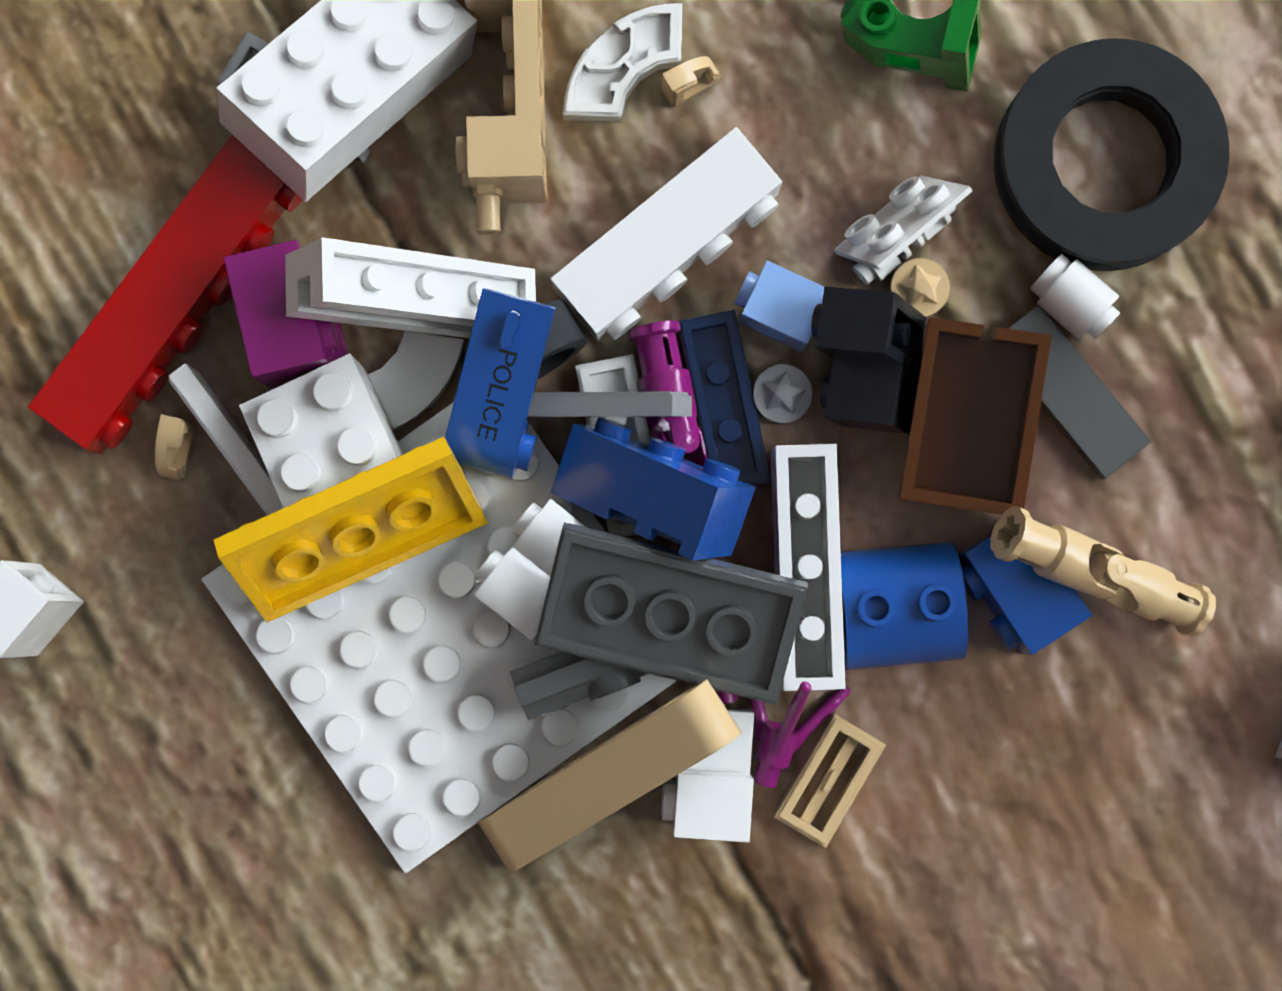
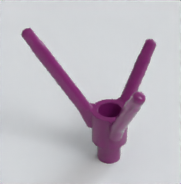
[749,681,851,788]

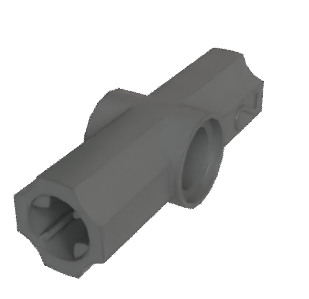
[510,652,649,720]

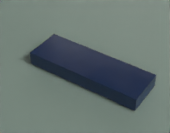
[679,309,771,486]

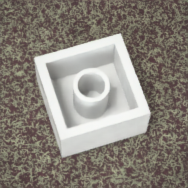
[239,353,403,508]

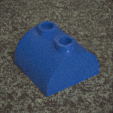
[841,542,968,670]

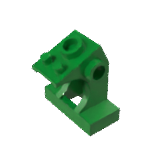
[840,0,981,92]

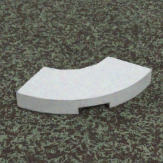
[563,3,682,122]
[368,331,465,432]

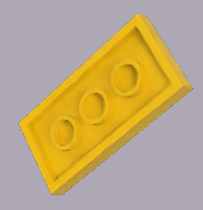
[213,437,488,623]

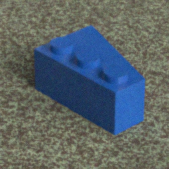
[550,417,756,561]

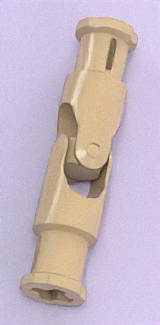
[990,507,1216,637]

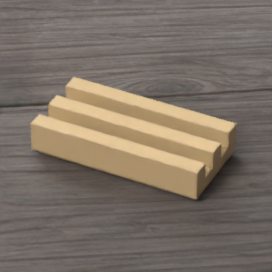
[773,713,886,848]

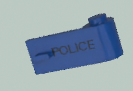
[445,287,556,479]

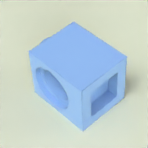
[735,260,824,353]

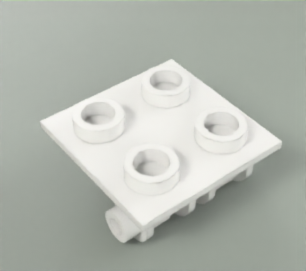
[834,175,973,285]

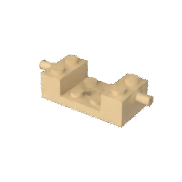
[456,0,547,235]

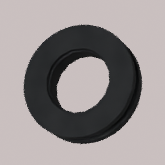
[994,38,1230,271]

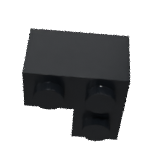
[811,286,927,434]

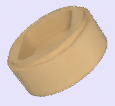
[888,258,950,318]

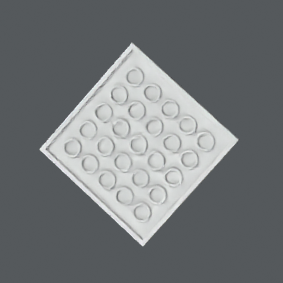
[201,402,677,874]

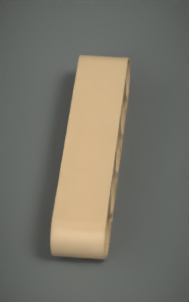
[477,679,742,873]

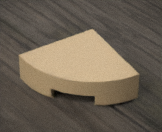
[661,56,721,107]
[155,414,196,482]

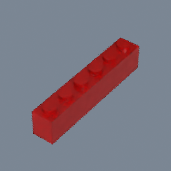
[28,135,303,454]

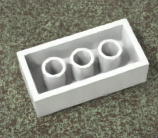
[216,0,478,202]

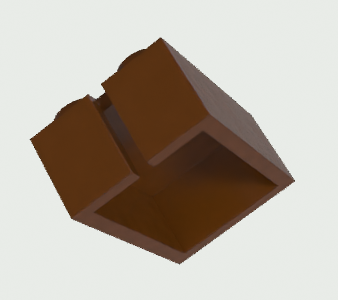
[899,317,1052,515]

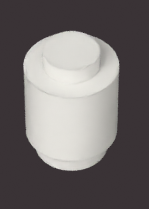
[1030,254,1120,340]

